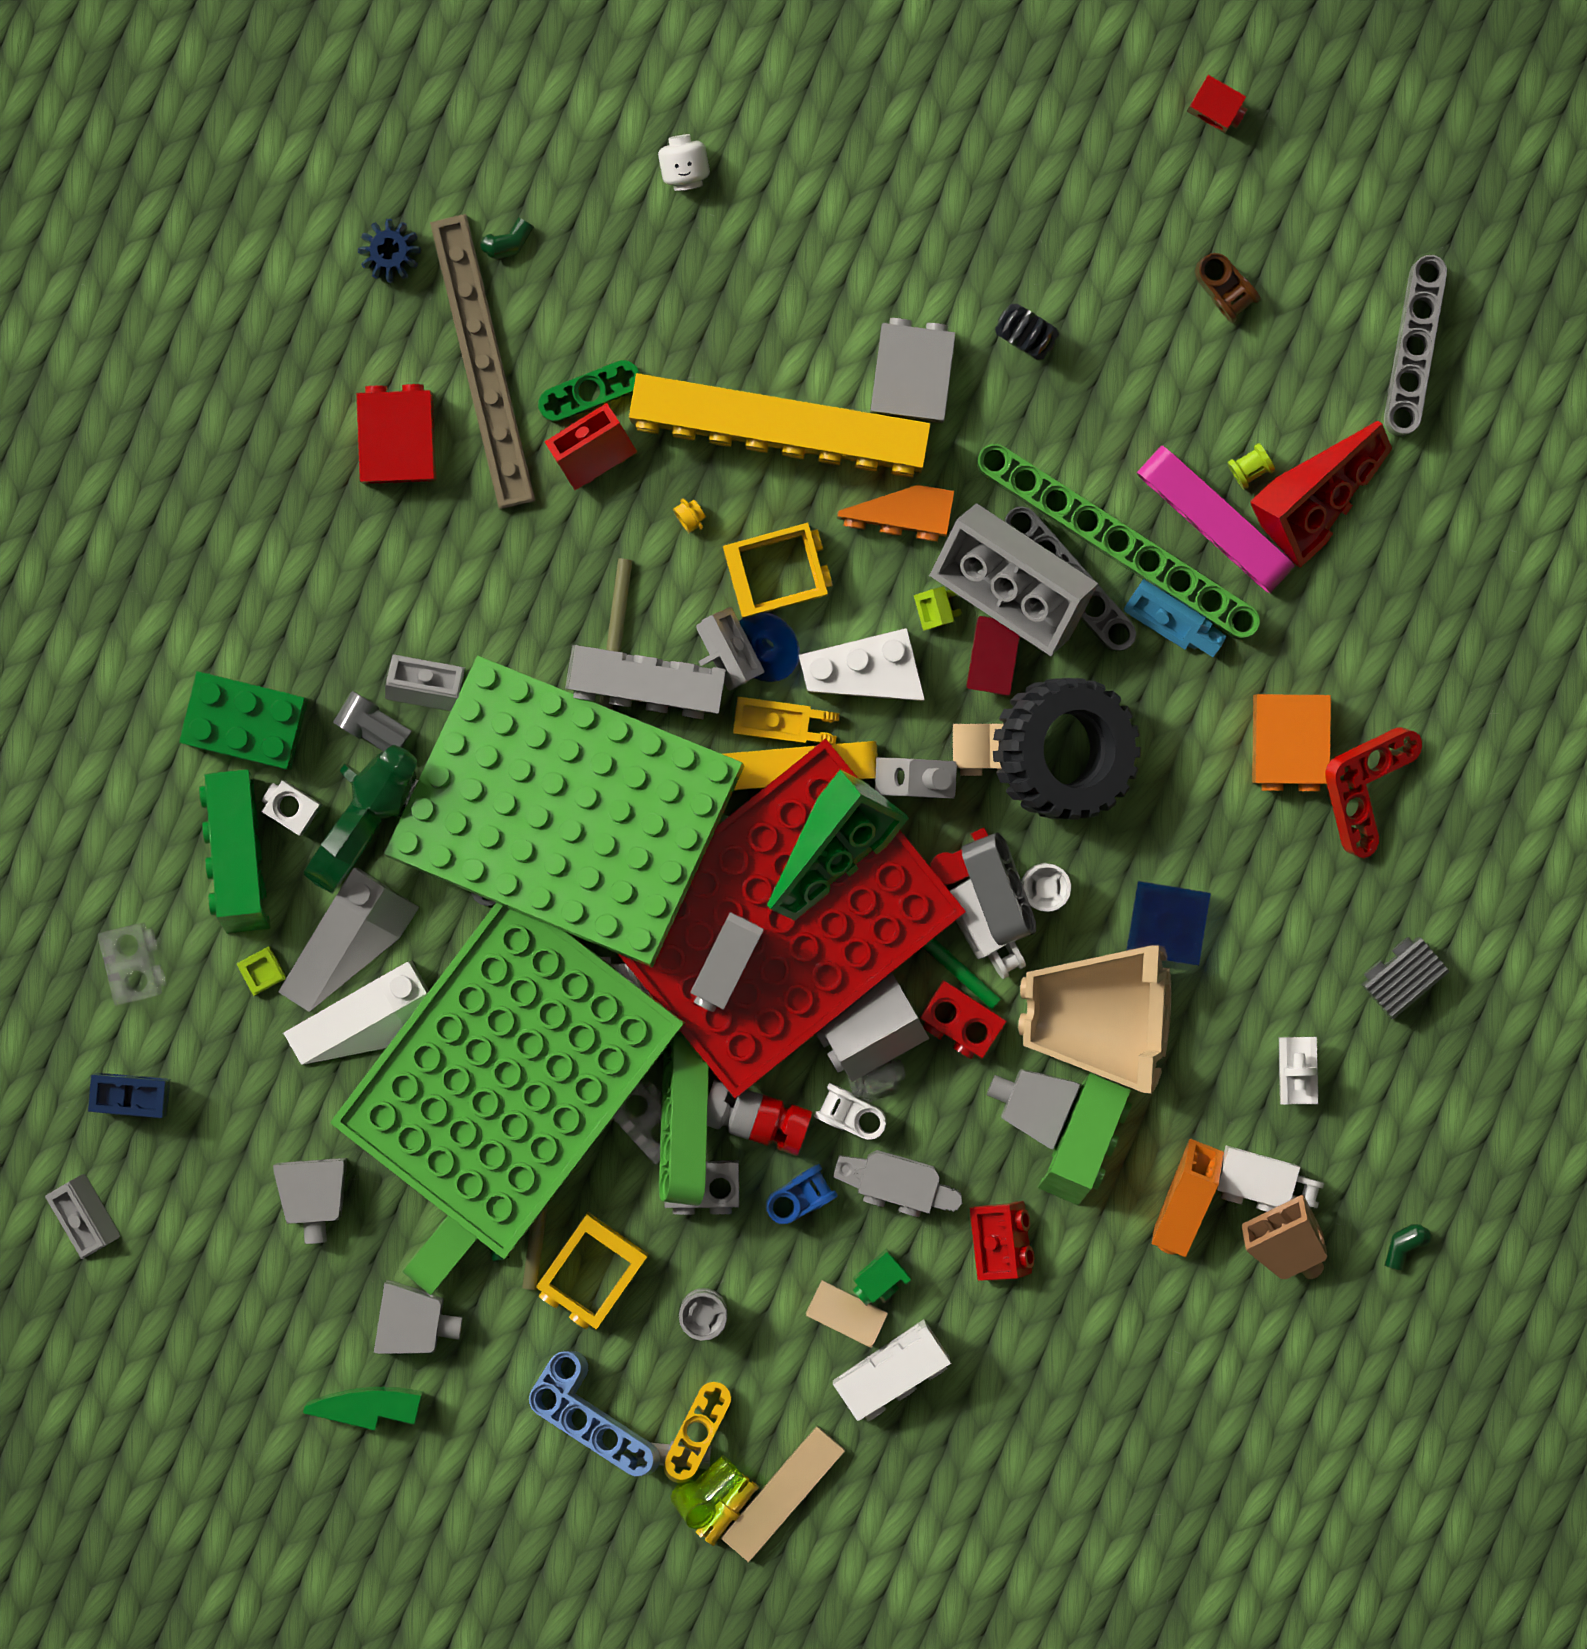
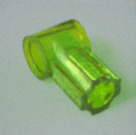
[670,1455,744,1529]

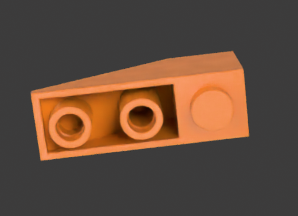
[837,485,954,542]

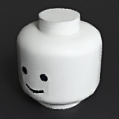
[658,134,710,191]

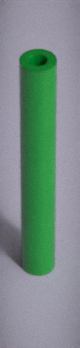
[923,938,1001,1009]

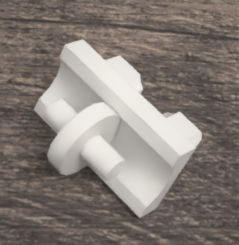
[1279,1037,1318,1105]

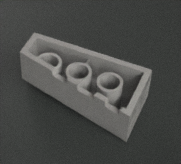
[565,645,726,719]

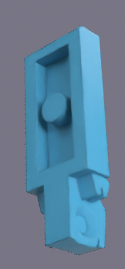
[1123,579,1226,657]

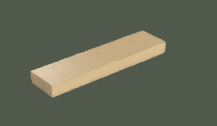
[721,1426,845,1562]

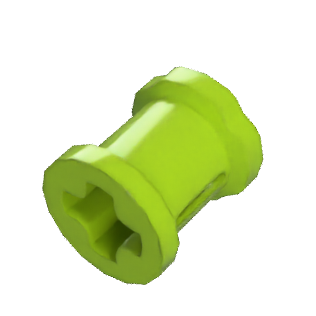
[1227,443,1275,490]

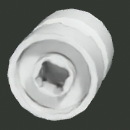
[1022,863,1071,912]

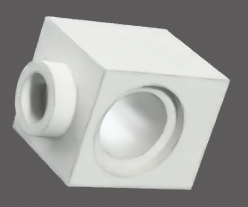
[262,781,322,836]

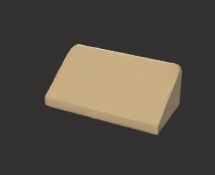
[806,1280,888,1348]

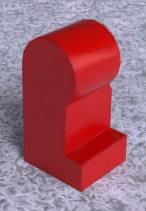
[930,827,988,884]

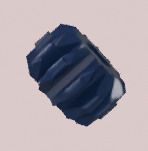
[358,219,421,283]

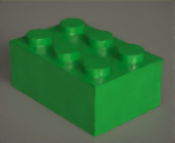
[179,671,309,770]

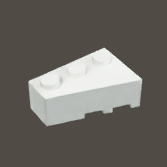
[799,628,924,701]

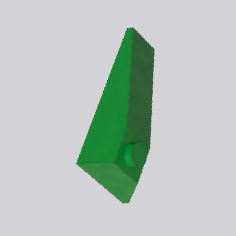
[767,770,909,920]

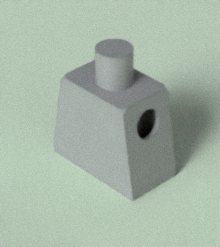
[875,758,957,798]
[986,1069,1080,1149]
[273,1158,347,1244]
[374,1280,463,1354]

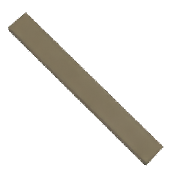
[430,214,535,510]

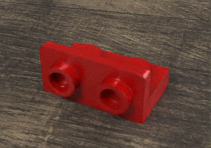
[969,1201,1035,1281]

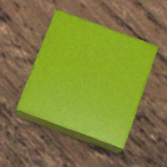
[236,946,287,996]

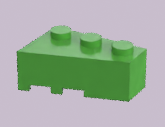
[1038,1073,1132,1205]

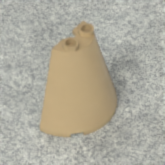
[1018,945,1171,1093]

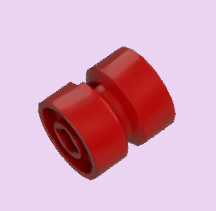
[749,1095,813,1156]

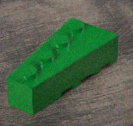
[199,769,271,934]

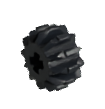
[995,304,1059,360]

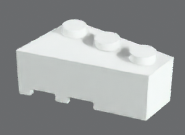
[833,1319,951,1421]

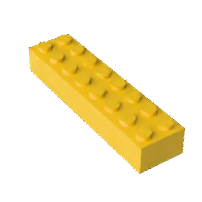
[629,373,930,477]

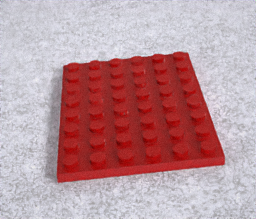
[617,738,966,1098]

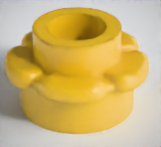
[673,498,706,533]

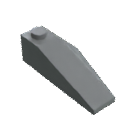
[278,868,419,1012]

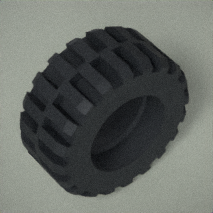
[993,678,1141,820]

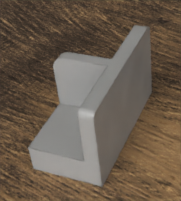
[696,607,764,690]

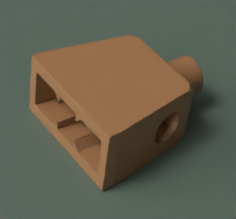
[1242,1194,1328,1279]

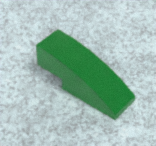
[303,1387,424,1430]

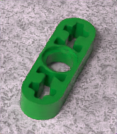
[538,360,640,422]

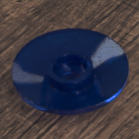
[739,612,800,682]

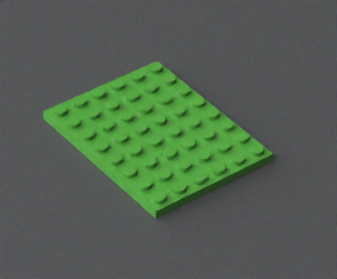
[384,655,744,967]
[330,903,685,1259]

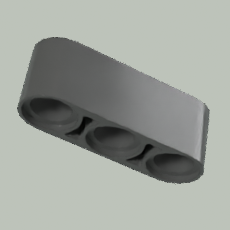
[962,833,1037,946]

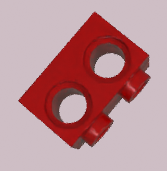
[919,980,1006,1059]

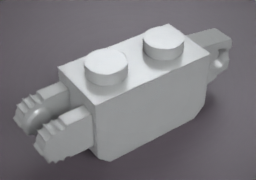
[834,1150,963,1217]

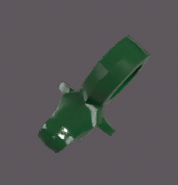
[303,745,417,894]

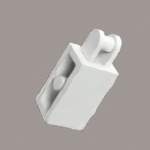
[949,879,1026,979]
[1217,1145,1324,1212]

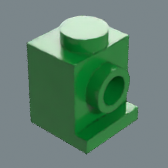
[852,1249,911,1306]

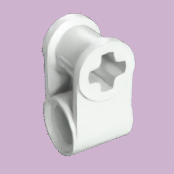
[814,1083,887,1140]

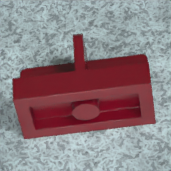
[966,616,1020,696]

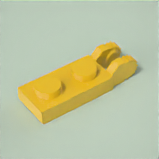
[733,697,840,744]

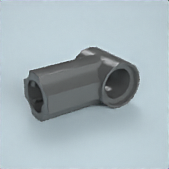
[333,691,412,752]

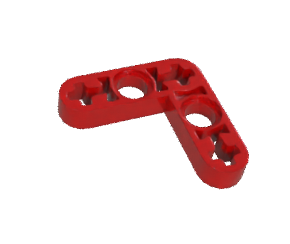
[1325,727,1422,858]

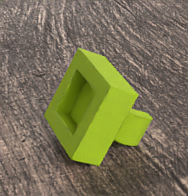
[914,586,962,631]

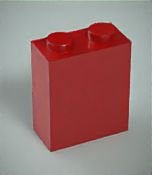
[356,384,436,484]

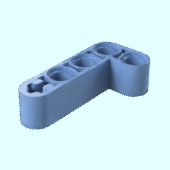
[529,1351,660,1476]

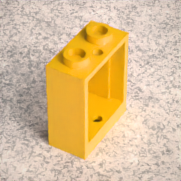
[723,523,833,619]
[536,1212,648,1330]

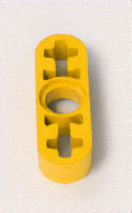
[664,1382,731,1483]

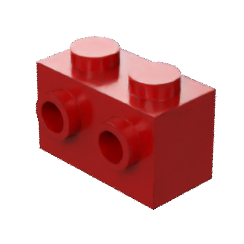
[544,403,637,490]

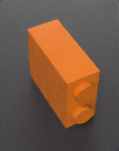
[1252,694,1331,791]

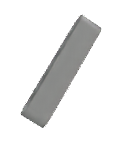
[1384,255,1447,436]

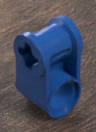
[766,1163,838,1224]

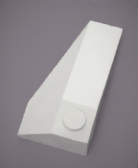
[284,960,429,1065]

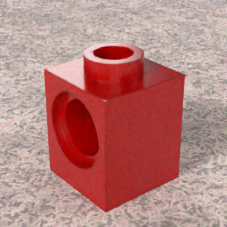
[1187,75,1247,133]

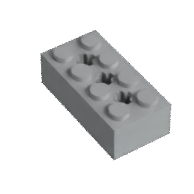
[929,503,1099,656]

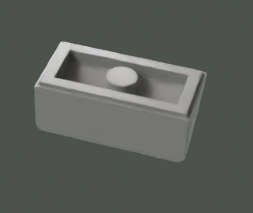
[385,655,465,711]
[45,1174,120,1259]

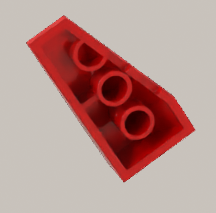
[1250,421,1392,568]

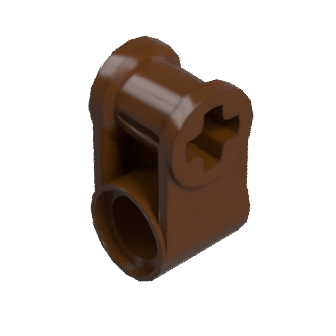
[1195,253,1261,324]

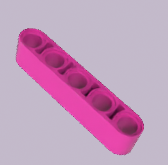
[1137,445,1295,594]

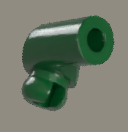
[480,217,534,259]
[1384,1224,1431,1270]

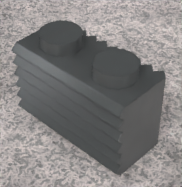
[1361,937,1450,1019]

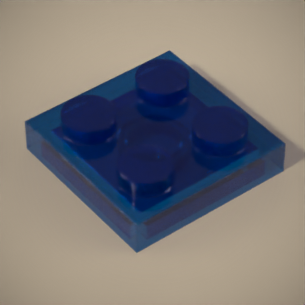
[1126,881,1211,966]

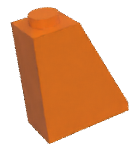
[1151,1139,1224,1257]

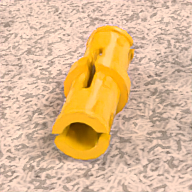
[696,1473,759,1546]

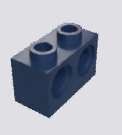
[88,1072,171,1118]

